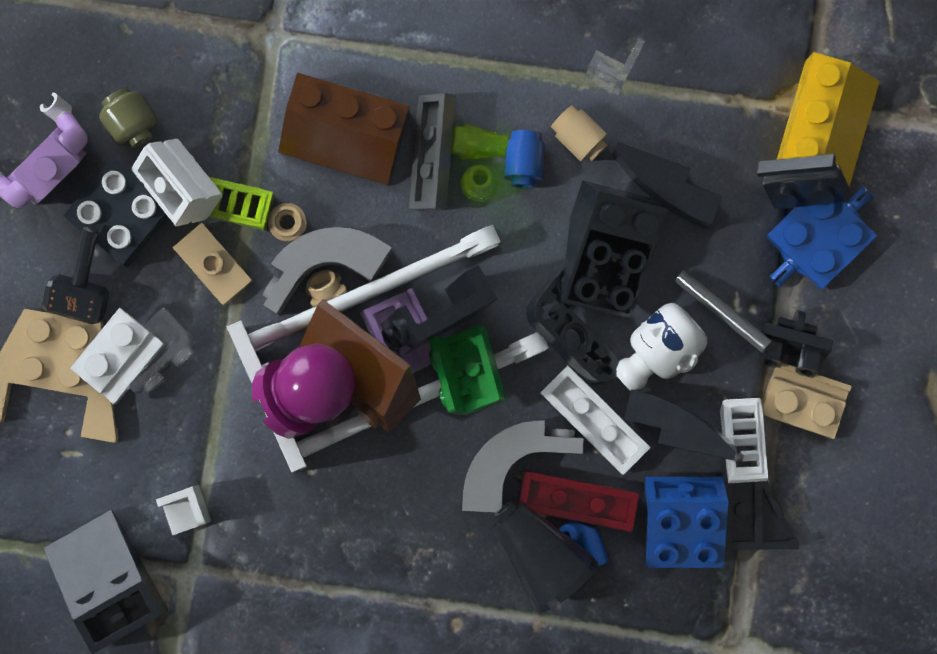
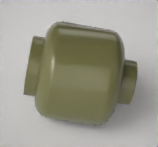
[99,88,157,148]

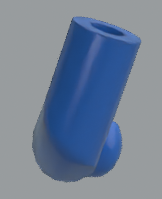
[559,520,609,567]

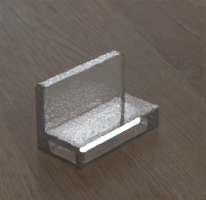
[584,37,645,96]

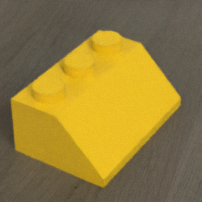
[777,52,880,187]

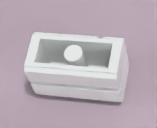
[132,139,222,226]

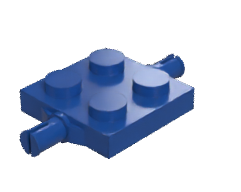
[766,186,877,291]

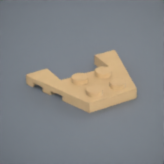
[0,309,119,443]

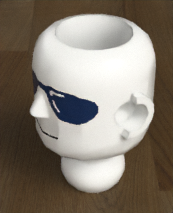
[616,303,707,391]

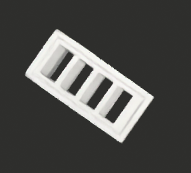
[720,398,768,483]

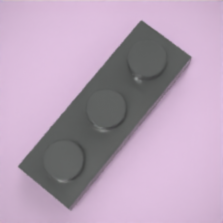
[409,93,456,211]

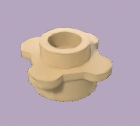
[305,270,347,307]

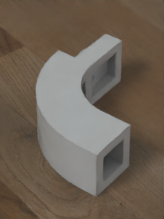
[263,227,393,315]
[462,420,584,512]

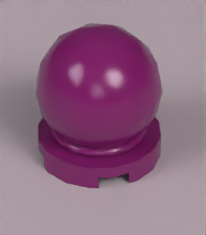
[252,343,356,439]

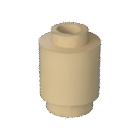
[551,105,608,162]

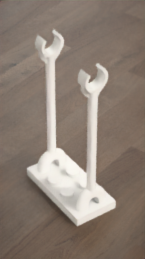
[227,225,549,473]

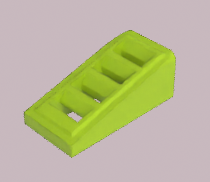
[209,177,276,232]

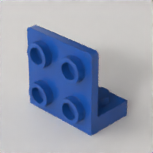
[645,477,729,568]

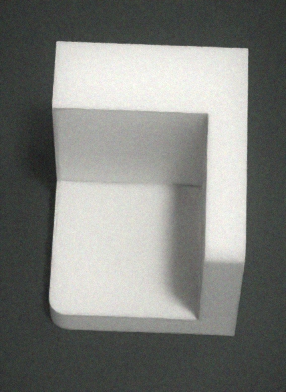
[156,485,211,535]

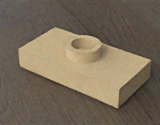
[173,223,253,306]

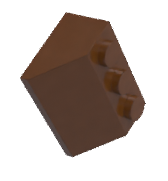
[278,72,410,186]
[299,299,421,433]

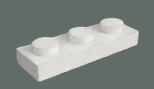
[540,365,651,475]

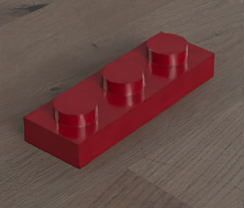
[518,471,639,532]

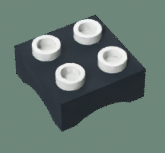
[63,156,169,267]

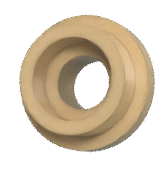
[268,203,307,242]

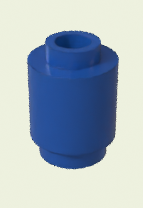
[504,130,545,189]

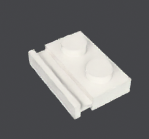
[70,308,165,404]

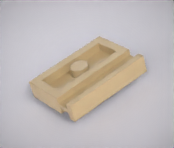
[762,363,852,439]

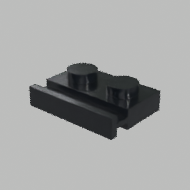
[757,154,850,208]

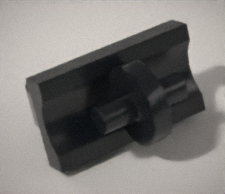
[760,310,834,378]

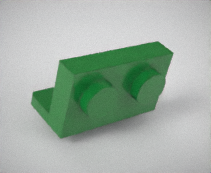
[429,325,507,416]

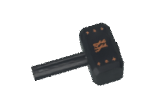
[42,227,110,325]

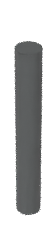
[675,270,773,354]

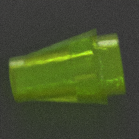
[451,122,508,161]
[461,164,499,202]

